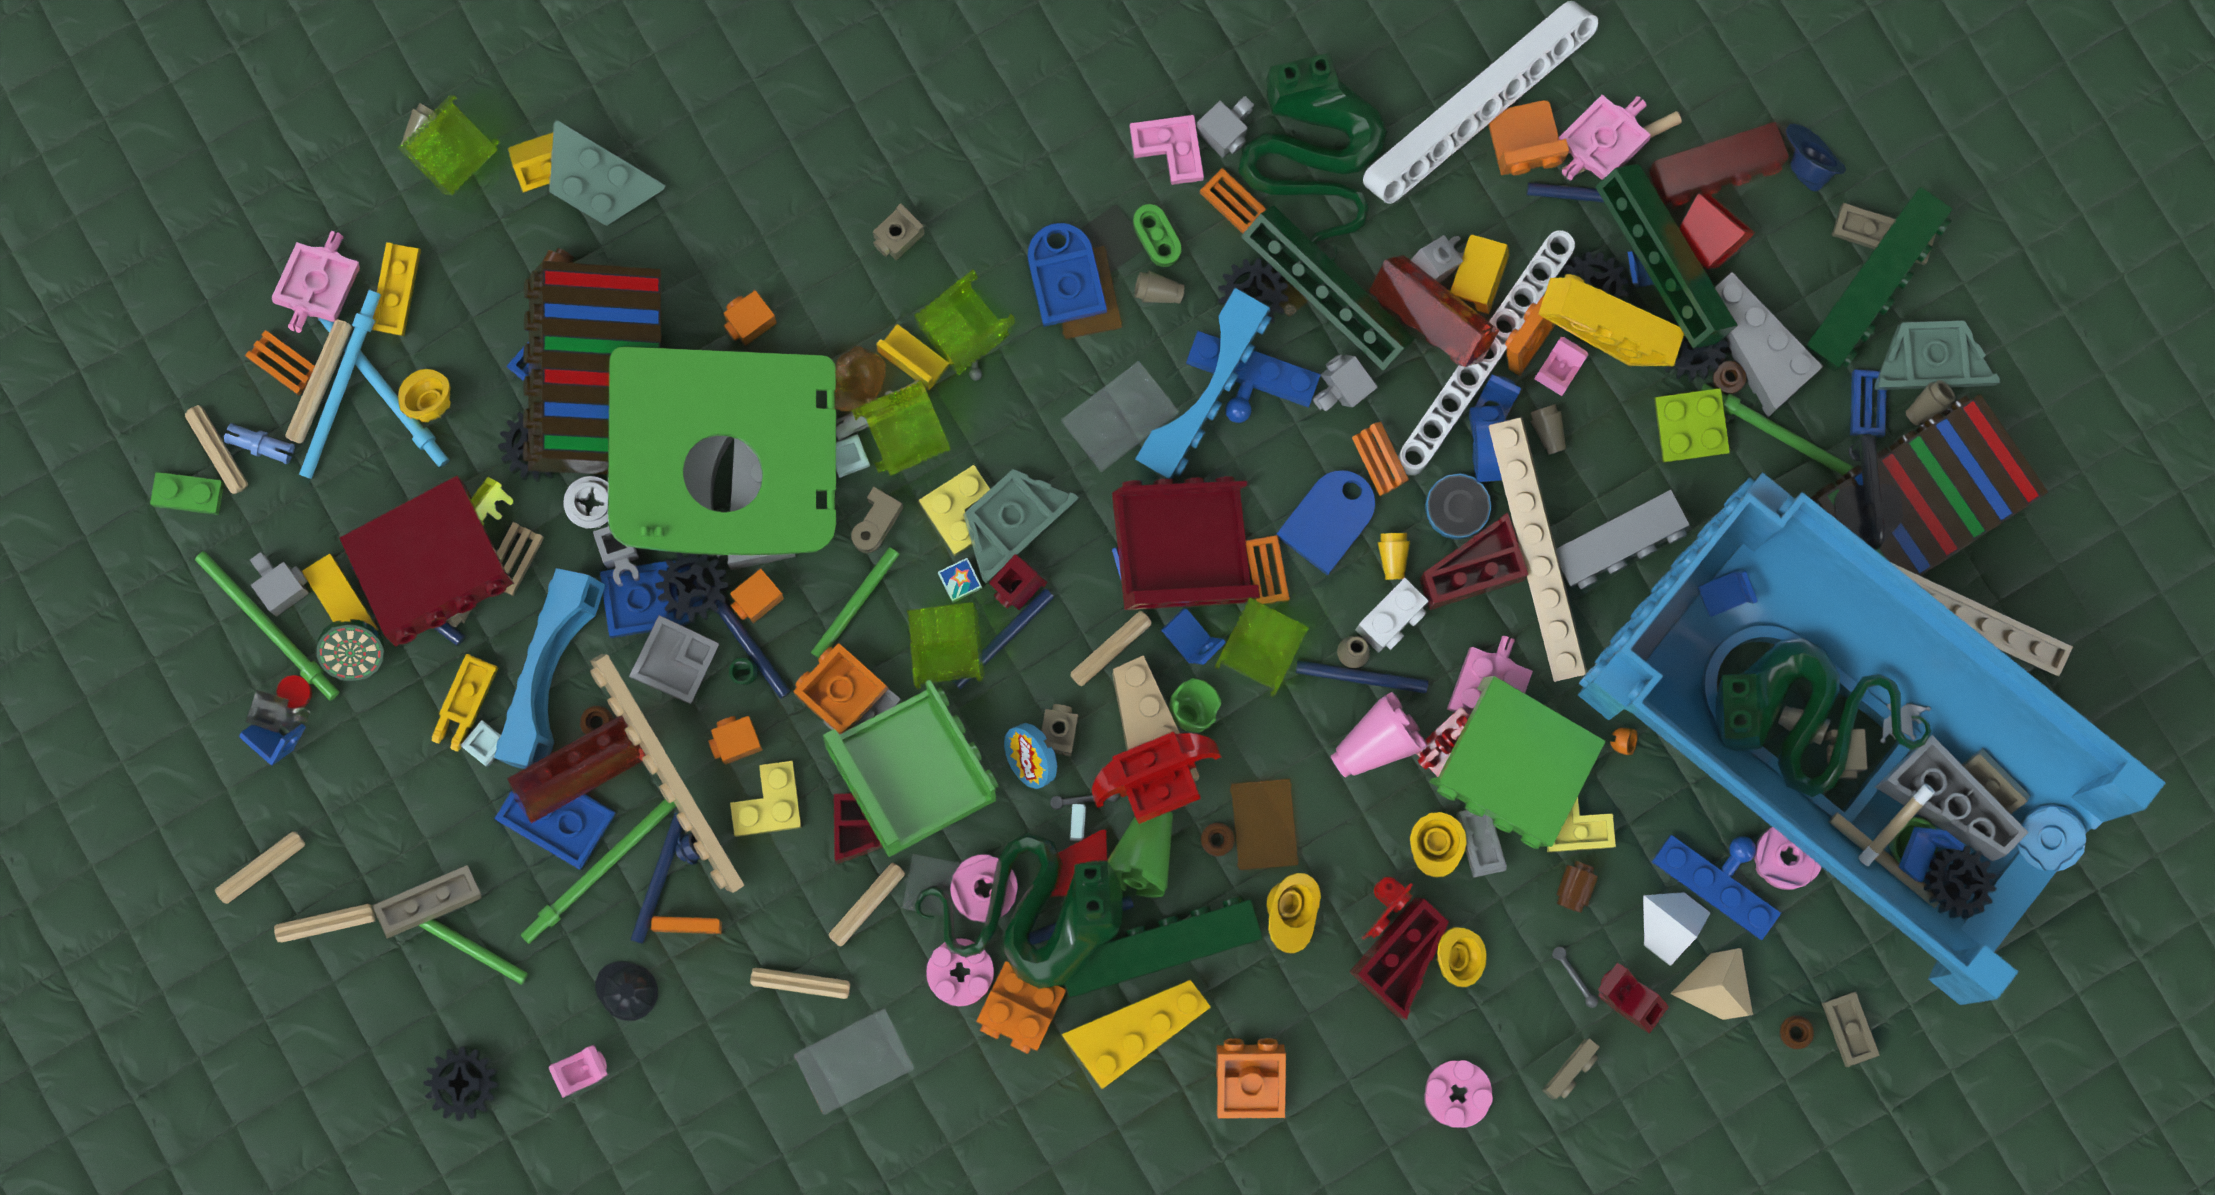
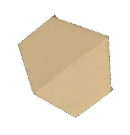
[1670,948,1753,1020]

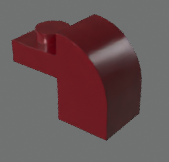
[1598,963,1669,1034]

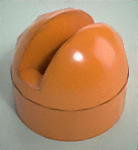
[1610,728,1638,755]

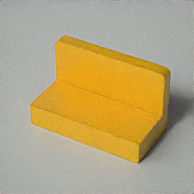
[508,132,553,192]
[1450,235,1510,314]
[876,324,949,391]

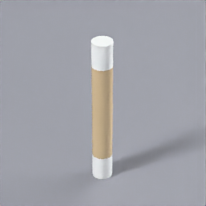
[1858,784,1935,866]

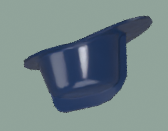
[1786,124,1846,192]

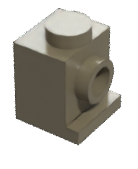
[873,203,924,261]
[1042,704,1078,757]
[1824,729,1867,779]

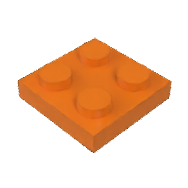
[1505,296,1556,376]

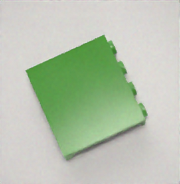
[1429,676,1606,849]
[823,680,998,857]

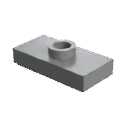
[1456,810,1507,878]

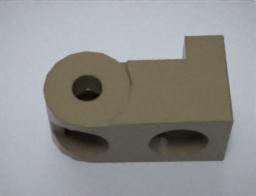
[851,487,904,553]

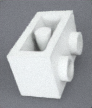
[1355,578,1428,653]

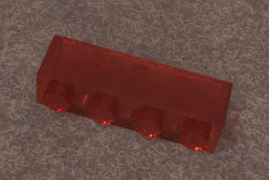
[1649,122,1789,206]
[1369,255,1499,367]
[507,715,646,824]

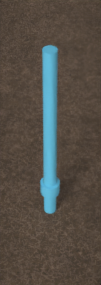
[299,290,381,479]
[318,318,450,468]

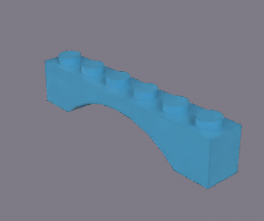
[1135,288,1272,479]
[494,568,605,774]

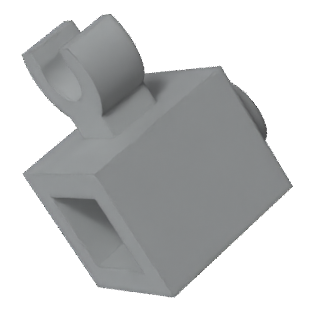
[1196,96,1254,158]
[1406,235,1464,292]
[1312,354,1378,411]
[593,526,640,587]
[250,552,309,617]

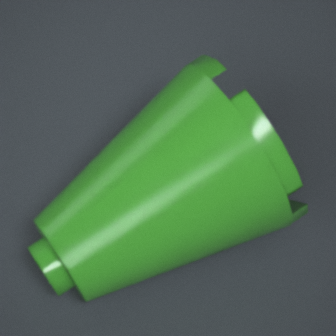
[1107,812,1173,898]

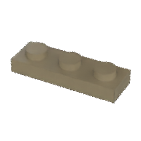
[1831,203,1936,265]
[373,865,481,939]

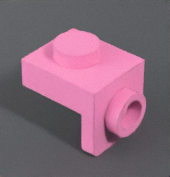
[1534,337,1589,396]
[548,1045,607,1098]

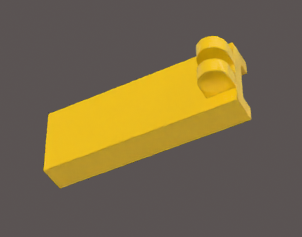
[372,242,421,336]
[302,554,379,630]

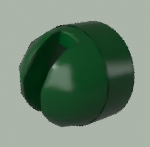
[729,658,758,685]

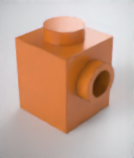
[723,290,777,346]
[730,568,784,624]
[708,716,763,765]

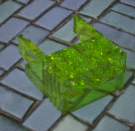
[398,95,500,195]
[914,269,1015,375]
[851,380,951,476]
[1214,598,1309,698]
[907,602,984,689]

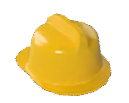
[1266,873,1321,953]

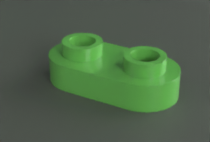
[1133,204,1181,267]

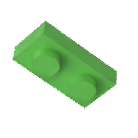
[150,472,224,515]

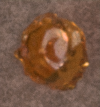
[835,346,886,411]

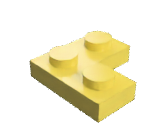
[919,465,990,556]
[730,761,802,837]
[1547,797,1616,852]

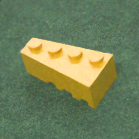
[1538,274,1684,366]
[1061,980,1211,1090]

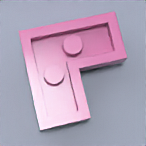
[1130,115,1203,185]

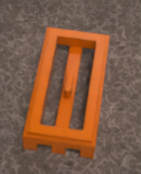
[1200,168,1267,233]
[245,330,315,396]
[1352,422,1409,496]
[1246,535,1290,606]
[651,916,722,934]

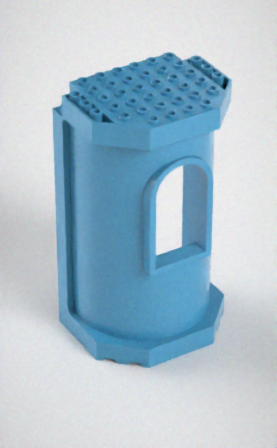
[1578,473,2166,1005]

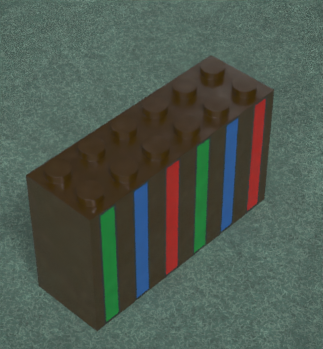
[523,261,661,475]
[1810,394,2048,576]

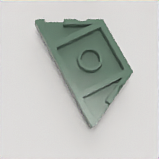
[549,120,665,226]
[1875,320,2000,390]
[963,469,1079,583]

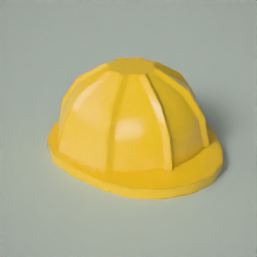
[398,369,451,422]
[1410,812,1467,877]
[1436,927,1487,987]

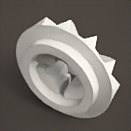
[564,476,608,529]

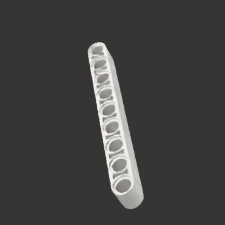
[1363,1,1598,204]
[1398,231,1575,475]

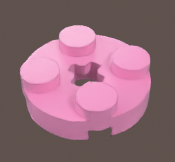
[1754,827,1822,890]
[950,855,1018,923]
[926,938,994,1007]
[1424,1061,1493,1128]

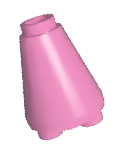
[1331,692,1428,778]

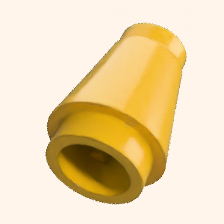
[1377,533,1410,580]

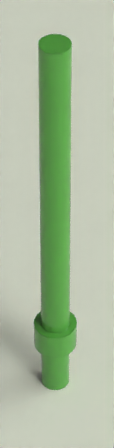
[1700,383,1854,476]
[195,551,340,701]
[520,799,676,944]

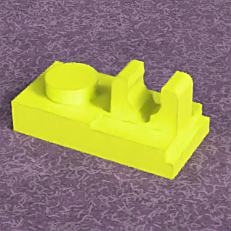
[471,477,513,525]

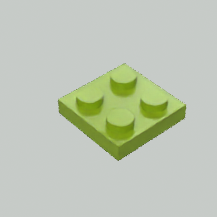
[1654,388,1730,462]

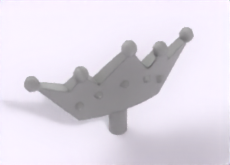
[1880,703,1931,743]

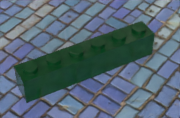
[1595,164,1738,349]
[1805,187,1953,372]
[1241,205,1415,371]
[1064,896,1263,999]

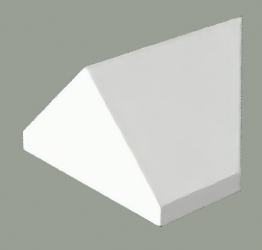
[1643,892,1710,966]

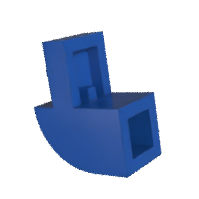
[1469,405,1507,482]

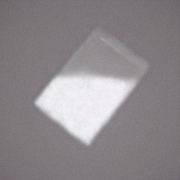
[1061,361,1179,472]
[794,1008,915,1115]

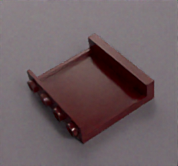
[339,475,514,647]
[1112,476,1260,610]

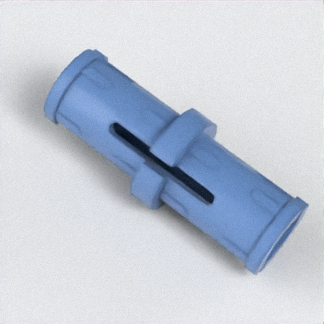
[224,423,295,464]

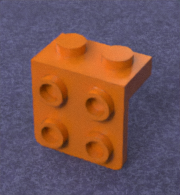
[1488,100,1569,175]

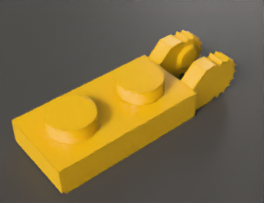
[431,653,498,752]

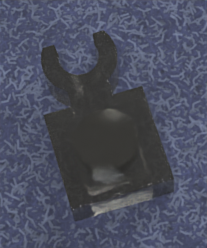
[246,690,311,736]

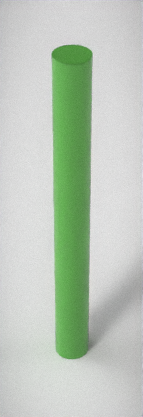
[811,547,900,659]
[418,919,529,985]

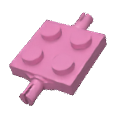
[1558,95,1651,180]
[272,231,360,333]
[1447,636,1533,715]

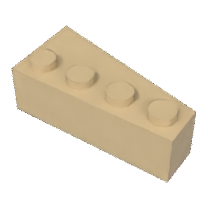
[1112,655,1200,781]

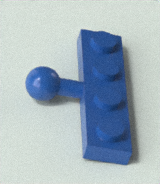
[1186,331,1320,423]
[1651,835,1781,940]

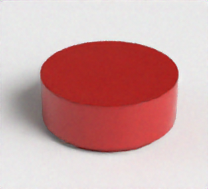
[276,675,312,710]

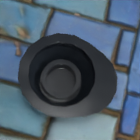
[595,962,658,1021]

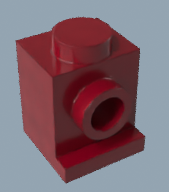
[989,554,1048,610]

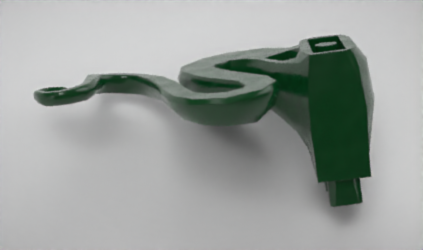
[1238,52,1387,261]
[1715,638,1931,797]
[915,832,1122,989]

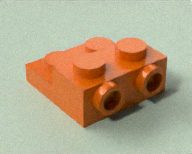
[793,643,889,734]
[976,961,1066,1054]
[1216,1038,1286,1118]

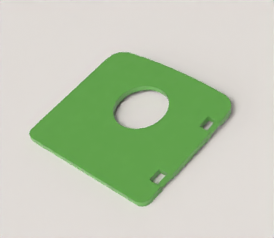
[608,347,836,555]

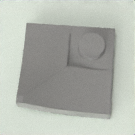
[629,615,719,704]

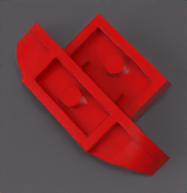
[1091,731,1221,824]

